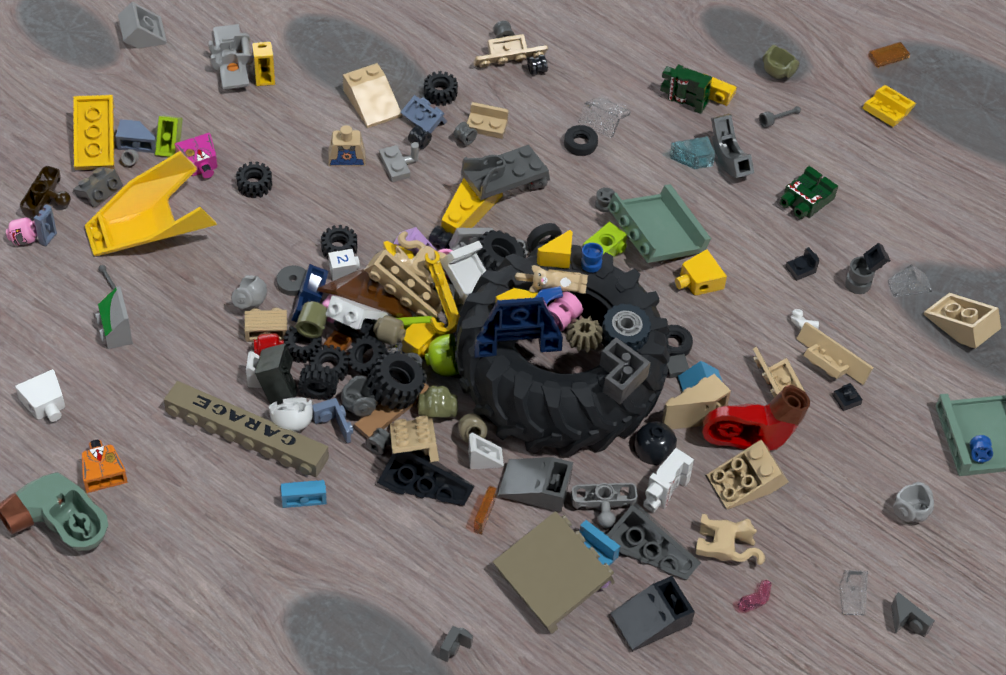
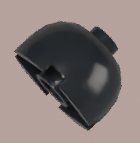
[634,421,677,465]

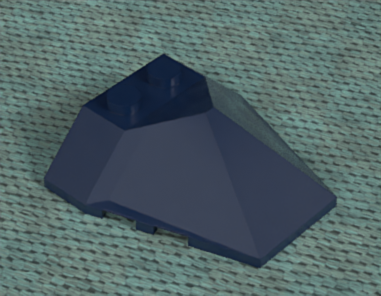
[474,297,563,357]

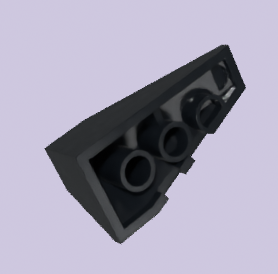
[377,450,475,506]

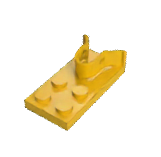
[73,95,115,170]

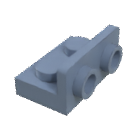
[400,95,447,133]

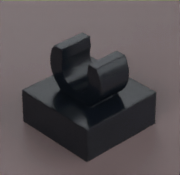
[863,243,891,272]
[833,383,863,411]

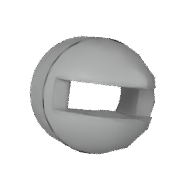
[121,149,139,166]

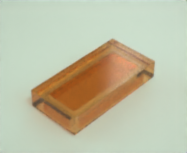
[868,42,910,68]
[474,486,497,535]

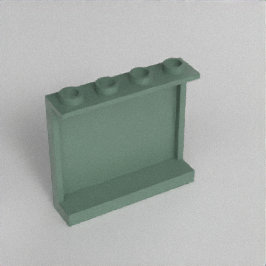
[607,184,711,263]
[935,394,1006,476]

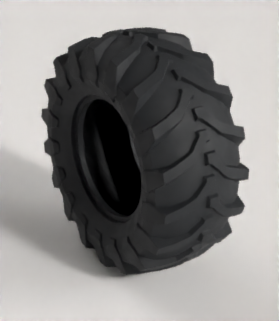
[455,244,670,457]

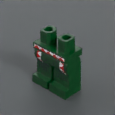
[660,64,712,114]
[779,166,838,219]

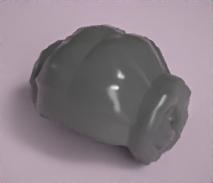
[341,376,378,417]

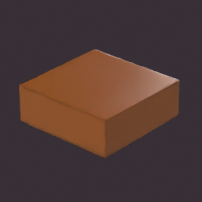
[324,330,352,352]

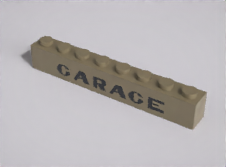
[164,381,329,478]

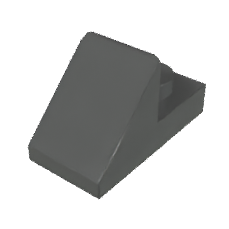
[891,592,935,637]

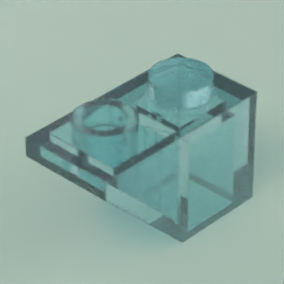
[669,137,715,169]

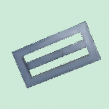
[34,205,57,246]

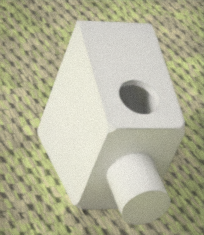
[15,369,65,422]

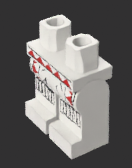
[643,448,694,513]

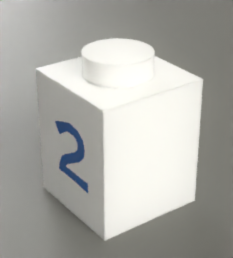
[328,249,360,281]

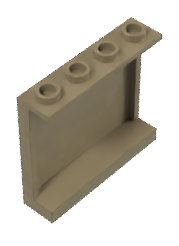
[493,511,615,634]

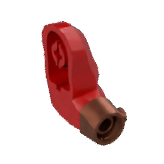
[702,385,810,450]

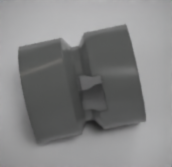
[845,256,876,294]

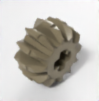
[566,316,603,353]

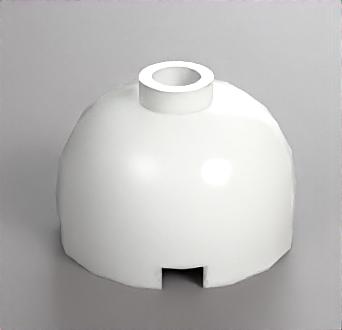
[269,397,313,433]

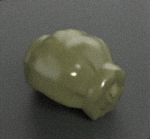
[762,45,800,79]
[417,386,458,418]

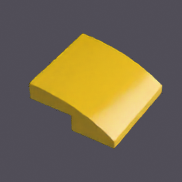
[862,85,916,127]

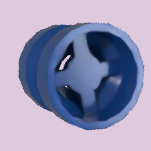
[581,243,603,272]

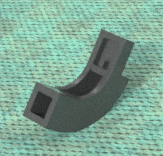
[711,114,754,178]

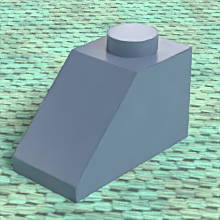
[116,119,156,153]

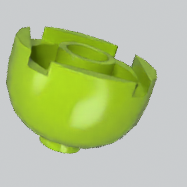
[425,334,459,376]

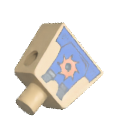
[328,125,366,166]

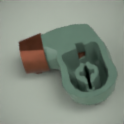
[0,472,108,551]

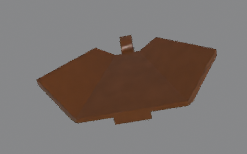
[317,269,413,318]

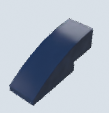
[291,264,328,323]

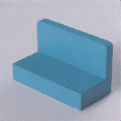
[281,480,327,508]
[579,520,620,566]

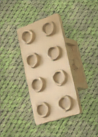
[390,416,439,462]

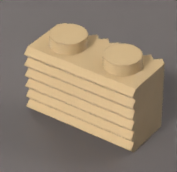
[245,308,287,342]

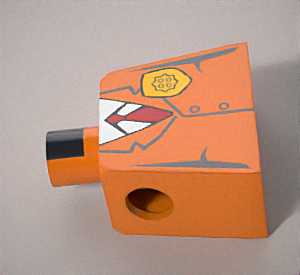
[82,440,128,493]

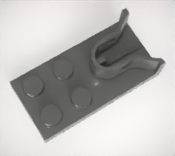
[461,145,549,200]

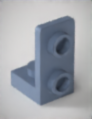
[312,398,353,443]

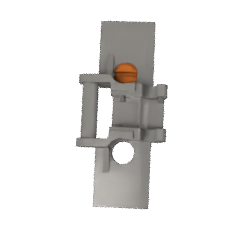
[208,24,254,90]

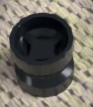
[428,226,454,250]

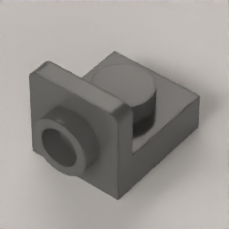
[439,626,473,662]

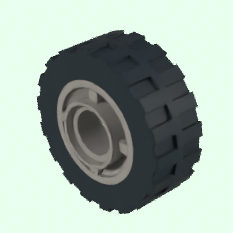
[602,304,651,351]

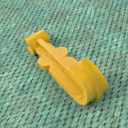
[425,250,460,335]

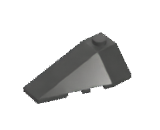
[607,502,701,580]

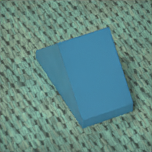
[678,361,722,392]

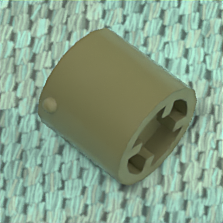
[295,301,328,338]

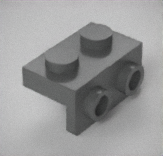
[73,167,123,207]

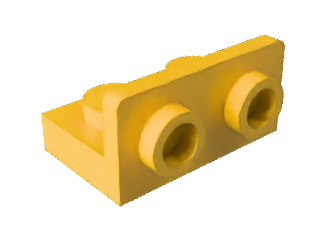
[703,73,737,106]

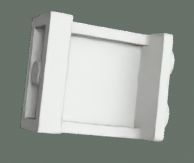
[440,241,486,303]
[326,296,392,329]

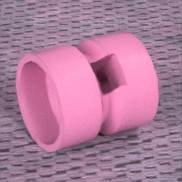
[548,292,583,331]

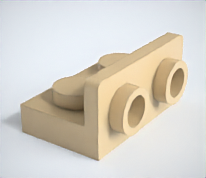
[467,102,509,139]

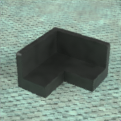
[255,343,298,405]

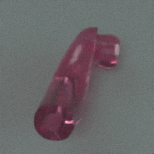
[738,580,772,612]

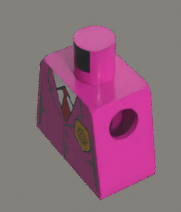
[175,133,217,178]

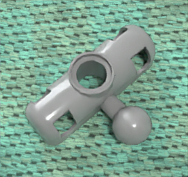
[571,483,637,528]

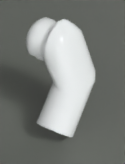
[791,309,819,329]

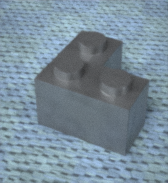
[600,338,651,404]

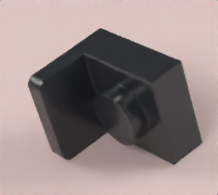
[785,247,819,281]

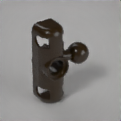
[20,166,71,219]

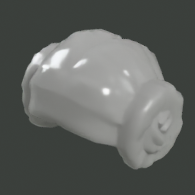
[231,275,267,310]
[893,482,934,522]

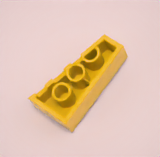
[441,178,503,234]

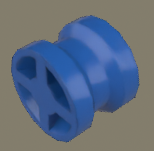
[970,435,993,462]

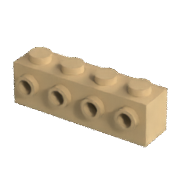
[364,249,443,318]

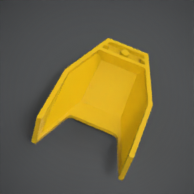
[84,151,217,257]

